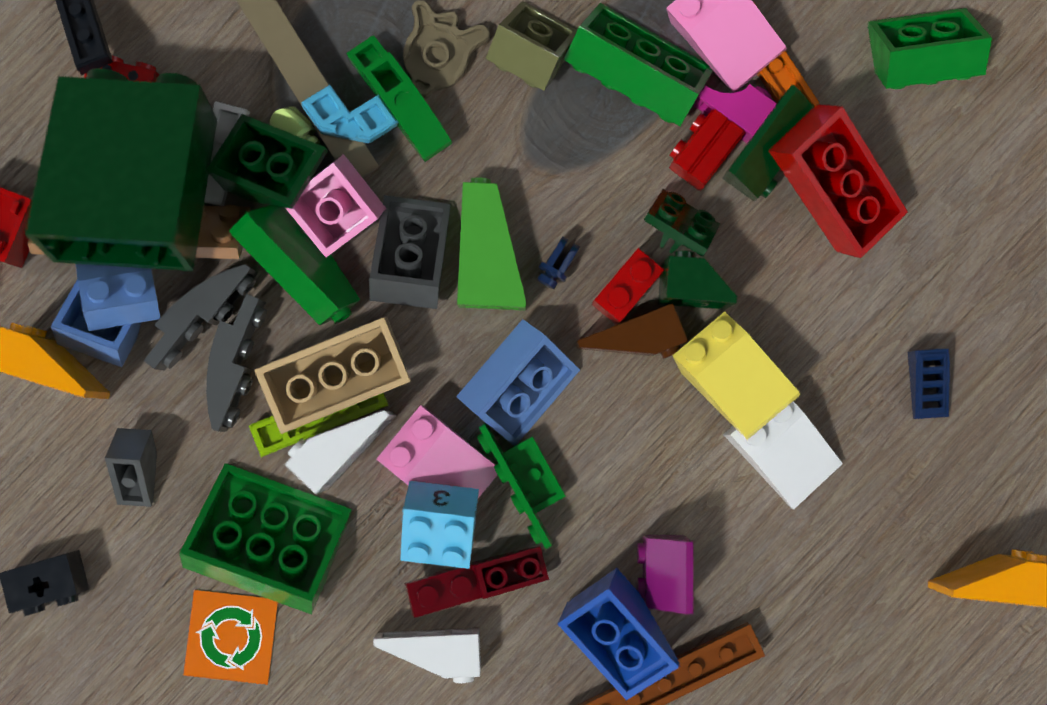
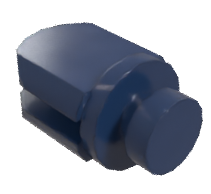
[537,236,580,290]

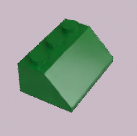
[868,8,992,89]

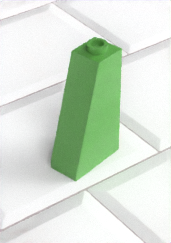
[457,178,526,311]

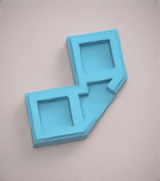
[301,85,398,144]

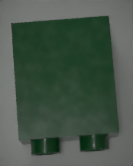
[25,69,217,271]

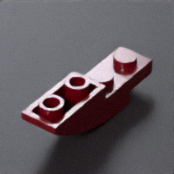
[404,546,549,618]

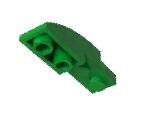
[346,35,452,162]

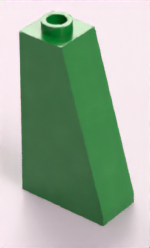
[229,205,360,326]

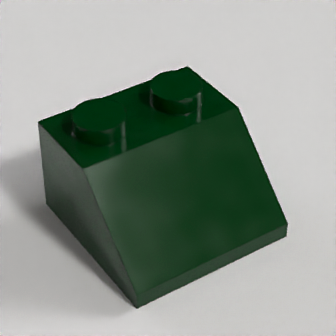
[658,251,737,310]

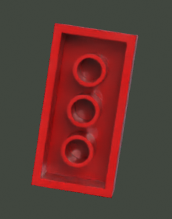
[769,104,908,258]

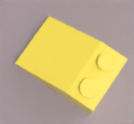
[672,311,800,440]

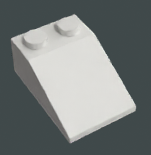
[723,401,843,510]
[285,410,396,494]

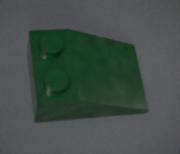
[206,114,328,209]

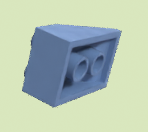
[76,264,160,331]

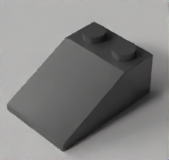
[369,195,451,309]

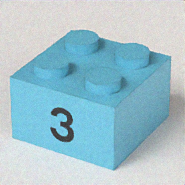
[400,481,479,569]

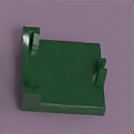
[644,189,720,256]

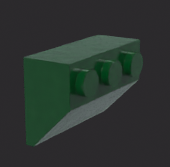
[722,84,814,201]

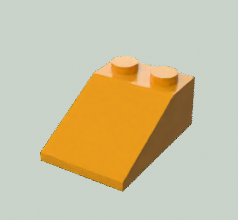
[0,322,110,399]
[928,549,1047,607]

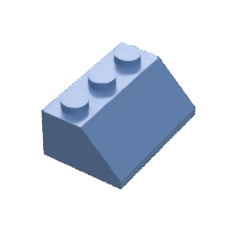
[456,319,580,446]

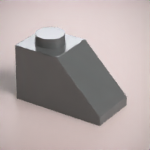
[105,428,157,507]

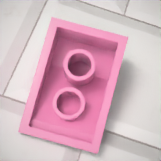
[666,0,787,93]
[376,405,497,498]

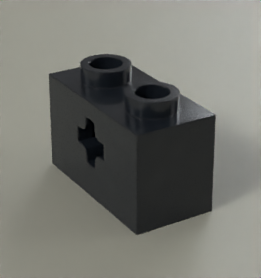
[0,550,89,616]

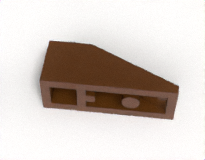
[575,303,688,359]

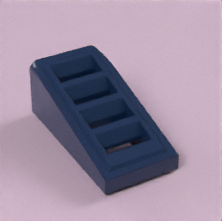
[908,349,950,419]

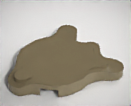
[403,0,490,98]

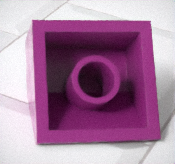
[636,535,693,614]

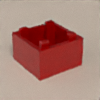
[0,187,32,268]

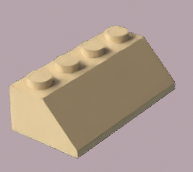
[254,317,411,434]

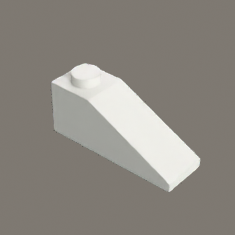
[373,628,481,683]

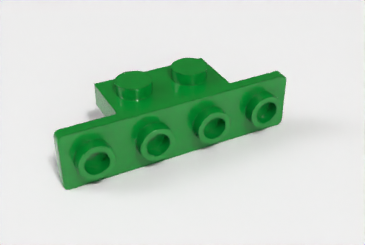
[477,423,566,549]

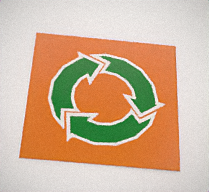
[183,590,278,685]

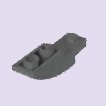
[144,264,258,371]
[206,294,267,432]

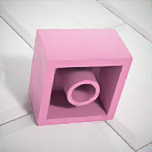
[286,154,387,257]

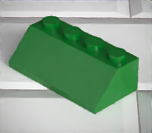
[564,3,713,126]

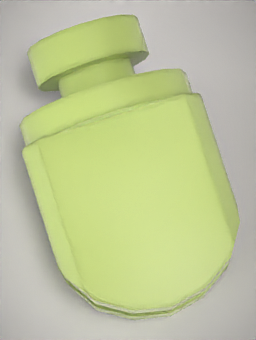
[270,106,320,145]

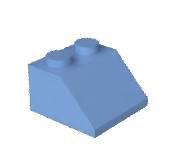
[51,280,141,367]

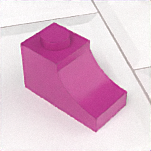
[693,84,777,144]

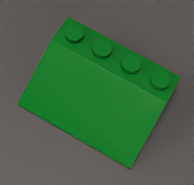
[179,463,352,615]

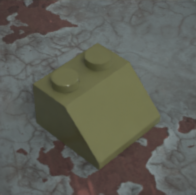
[486,1,577,91]

